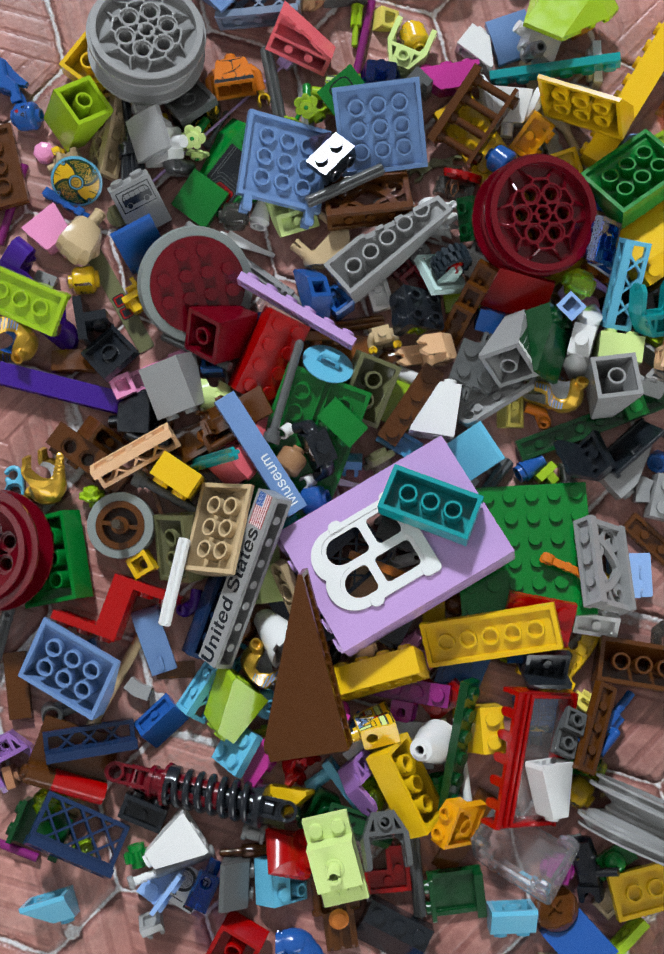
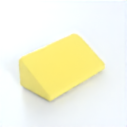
[497,396,524,428]

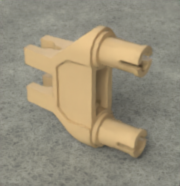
[290,209,350,270]

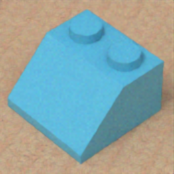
[486,899,538,938]

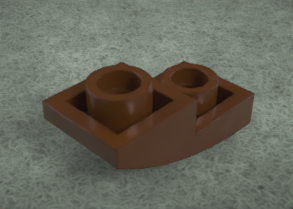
[51,349,97,375]

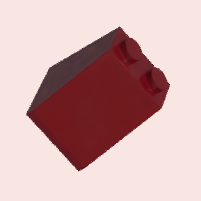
[184,306,258,365]

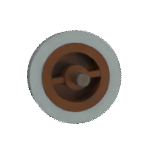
[87,492,155,559]

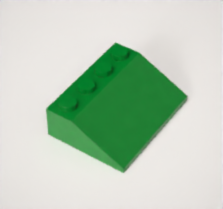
[581,129,664,230]
[15,510,93,609]

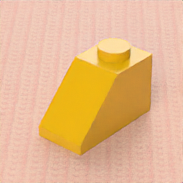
[269,783,315,816]

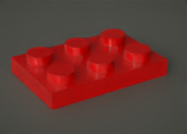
[505,590,578,648]

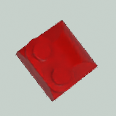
[265,828,312,881]

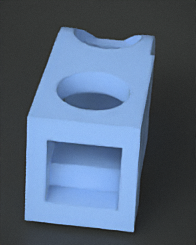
[556,291,587,321]

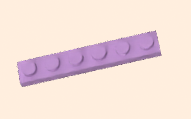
[237,271,357,350]

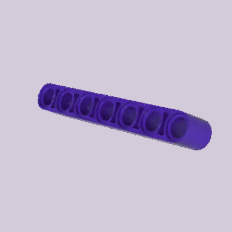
[0,361,125,415]

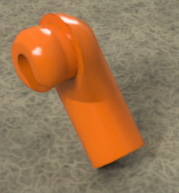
[524,402,551,430]

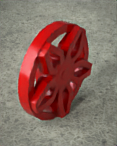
[443,167,483,184]

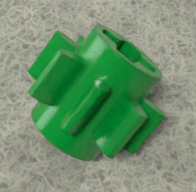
[123,842,148,869]

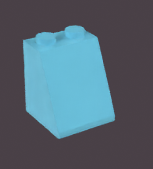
[447,421,505,481]

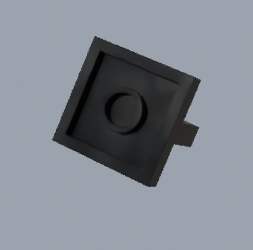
[72,295,114,347]
[80,324,140,383]

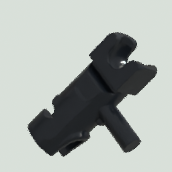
[569,835,620,903]

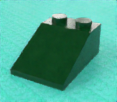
[525,302,573,385]

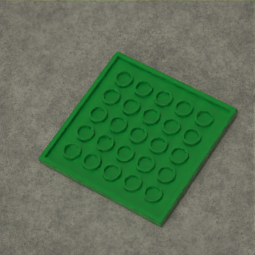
[460,482,598,616]

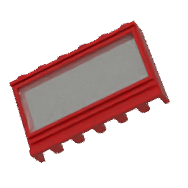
[480,686,579,830]

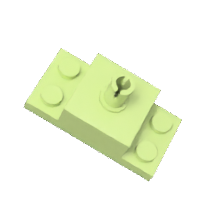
[302,808,370,908]

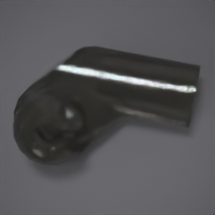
[650,620,664,645]

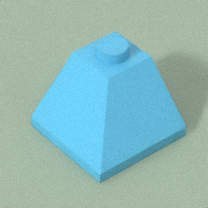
[18,885,80,924]

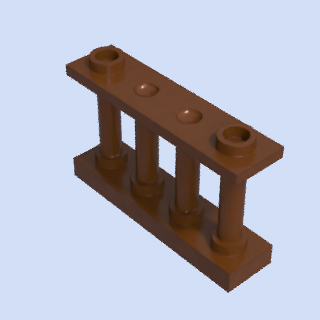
[427,63,520,170]

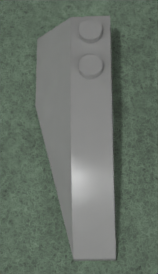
[323,195,453,304]

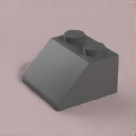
[218,856,255,913]

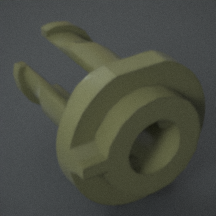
[362,447,395,475]

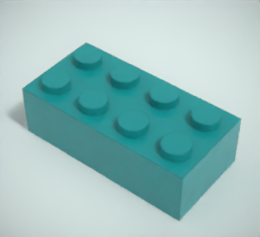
[377,464,484,546]

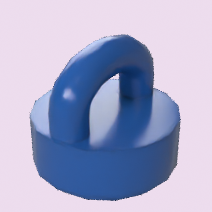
[647,450,664,473]

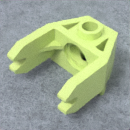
[387,15,437,78]

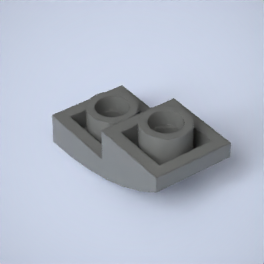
[550,706,587,761]

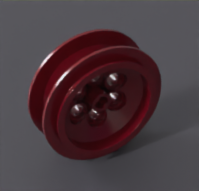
[0,489,54,611]

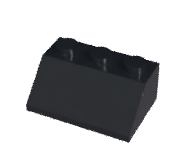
[356,894,434,954]

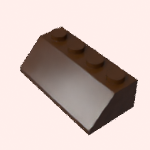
[591,635,664,693]

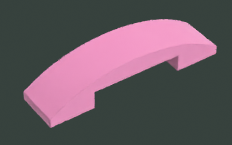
[108,350,187,400]

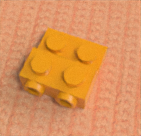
[431,797,487,850]

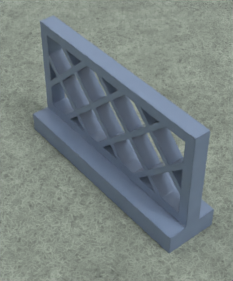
[215,0,302,31]

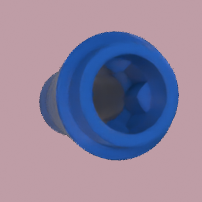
[513,455,547,483]

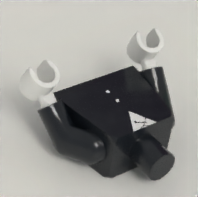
[279,419,338,489]

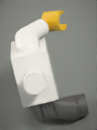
[513,20,561,64]
[145,113,195,176]

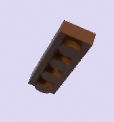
[377,362,444,447]
[572,680,617,776]

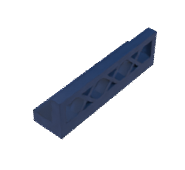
[42,718,138,765]

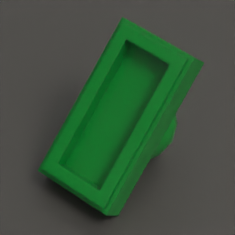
[596,844,638,882]

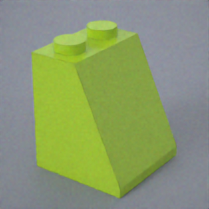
[43,75,114,153]
[204,668,268,744]

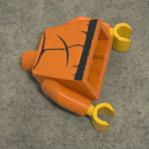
[205,53,270,115]

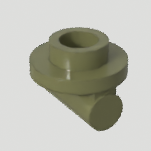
[107,205,126,228]

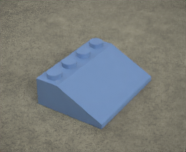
[18,617,121,721]

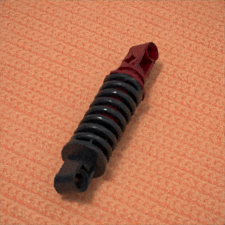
[104,761,301,829]

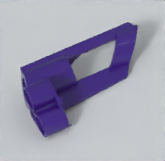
[0,236,79,350]

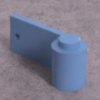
[131,604,178,676]

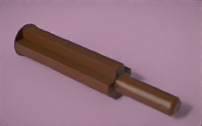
[220,842,267,858]

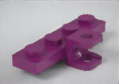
[372,681,453,723]

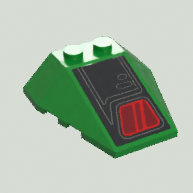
[200,118,258,221]

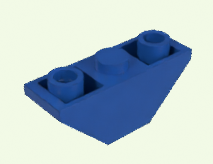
[293,269,332,329]

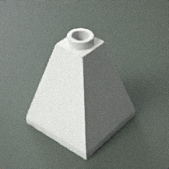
[142,807,209,870]

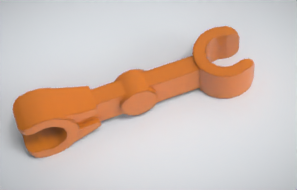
[539,552,580,579]

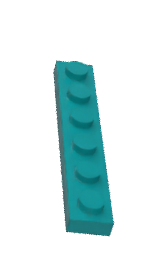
[489,52,621,86]

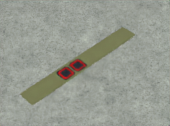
[89,249,154,353]

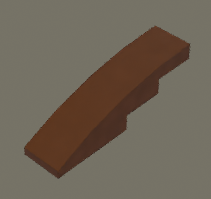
[441,259,500,348]

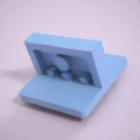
[606,553,653,598]

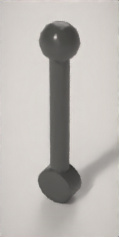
[203,110,230,150]

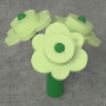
[175,117,210,161]

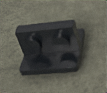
[516,650,572,690]

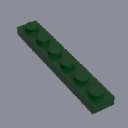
[437,677,480,811]

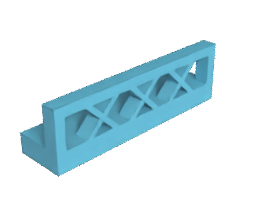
[600,237,652,331]
[176,643,247,724]

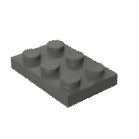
[163,79,219,127]

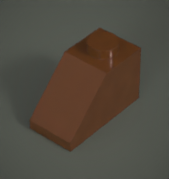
[77,415,129,455]

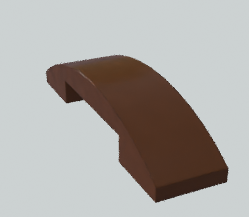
[431,786,498,869]

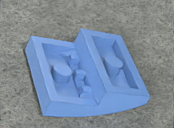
[485,9,526,67]

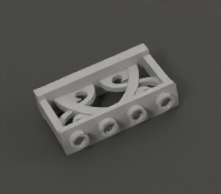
[573,514,637,616]

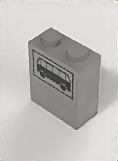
[107,168,172,227]

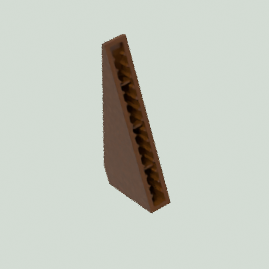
[264,568,353,762]

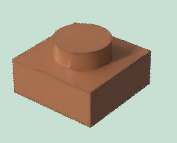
[1,763,22,790]

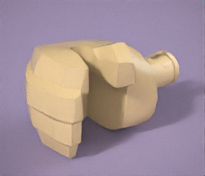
[55,208,106,266]

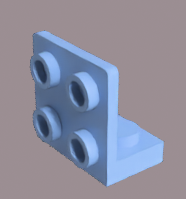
[136,868,186,917]

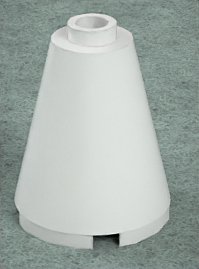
[254,609,288,668]
[410,719,452,765]

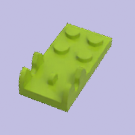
[0,266,72,337]

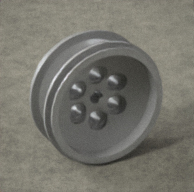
[86,0,206,106]
[577,773,664,866]

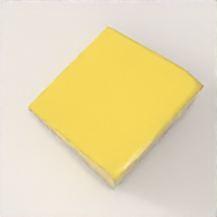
[372,5,399,32]

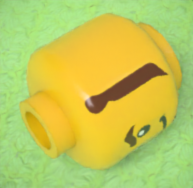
[68,266,100,295]

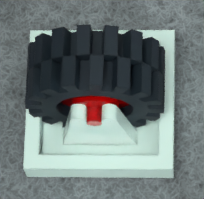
[414,243,473,295]

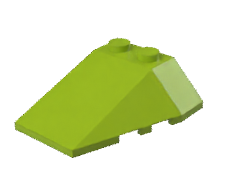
[523,0,619,42]

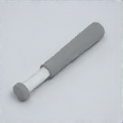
[127,844,215,890]

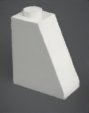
[525,757,573,822]

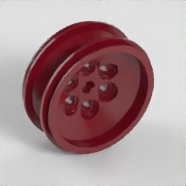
[472,154,597,278]

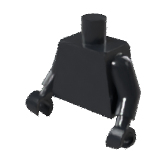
[108,389,172,451]

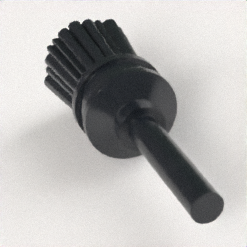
[117,99,146,180]

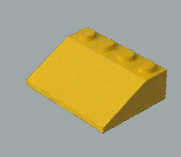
[537,74,634,140]
[604,201,664,288]

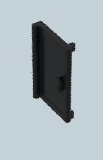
[608,418,664,479]

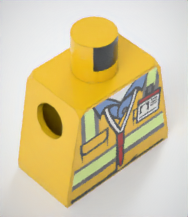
[350,701,401,750]

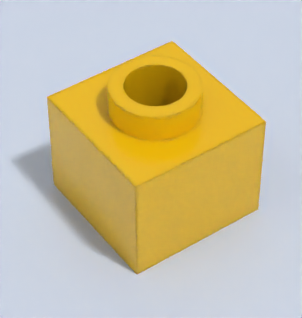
[125,549,159,580]

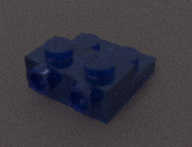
[586,215,622,268]

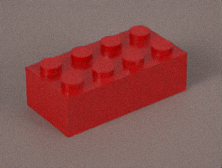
[228,305,311,406]

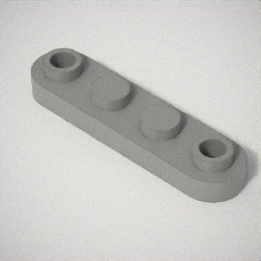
[458,377,537,427]

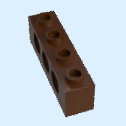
[45,421,135,494]

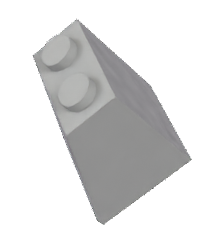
[138,352,205,422]
[584,352,644,419]

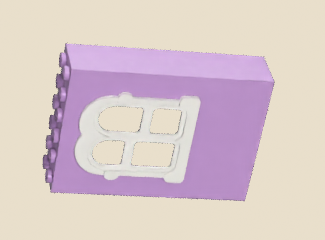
[277,435,515,657]

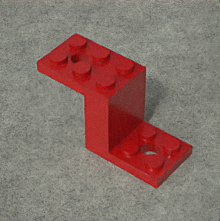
[50,573,184,643]

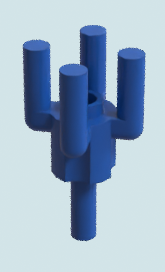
[578,690,635,758]

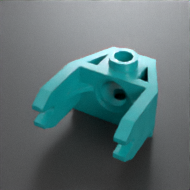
[628,280,664,338]

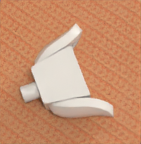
[478,74,542,139]
[563,304,603,379]

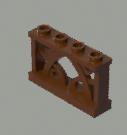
[324,170,414,231]

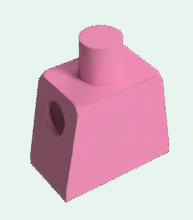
[21,202,68,258]

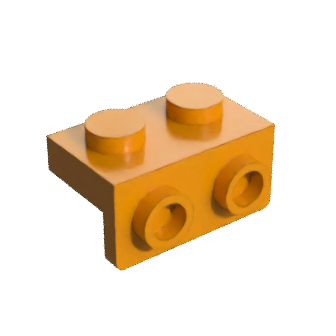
[509,110,556,156]

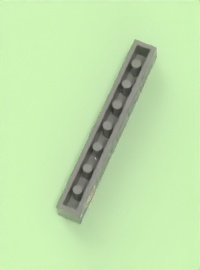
[199,488,292,669]

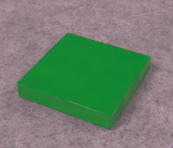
[171,168,230,227]

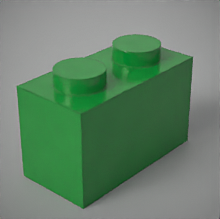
[317,397,368,448]

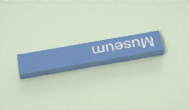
[214,391,307,518]

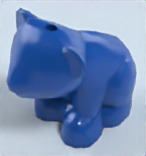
[275,927,324,954]

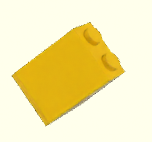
[452,702,506,755]

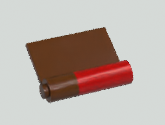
[19,715,117,805]

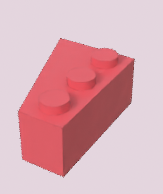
[265,1,336,77]

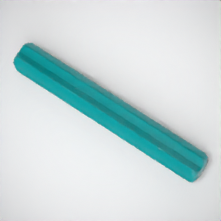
[190,447,240,471]

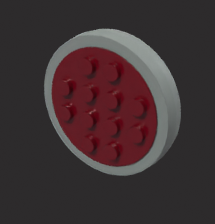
[137,226,253,342]

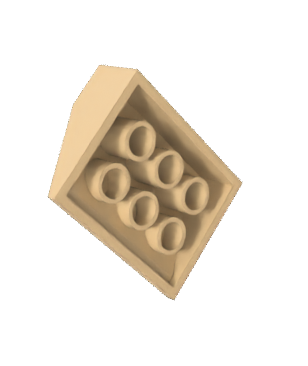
[184,482,254,577]

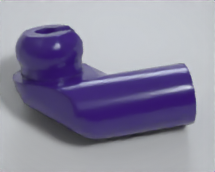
[176,589,202,617]

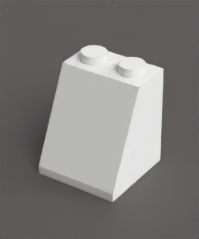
[408,379,462,442]

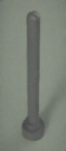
[263,339,304,445]
[130,469,197,512]

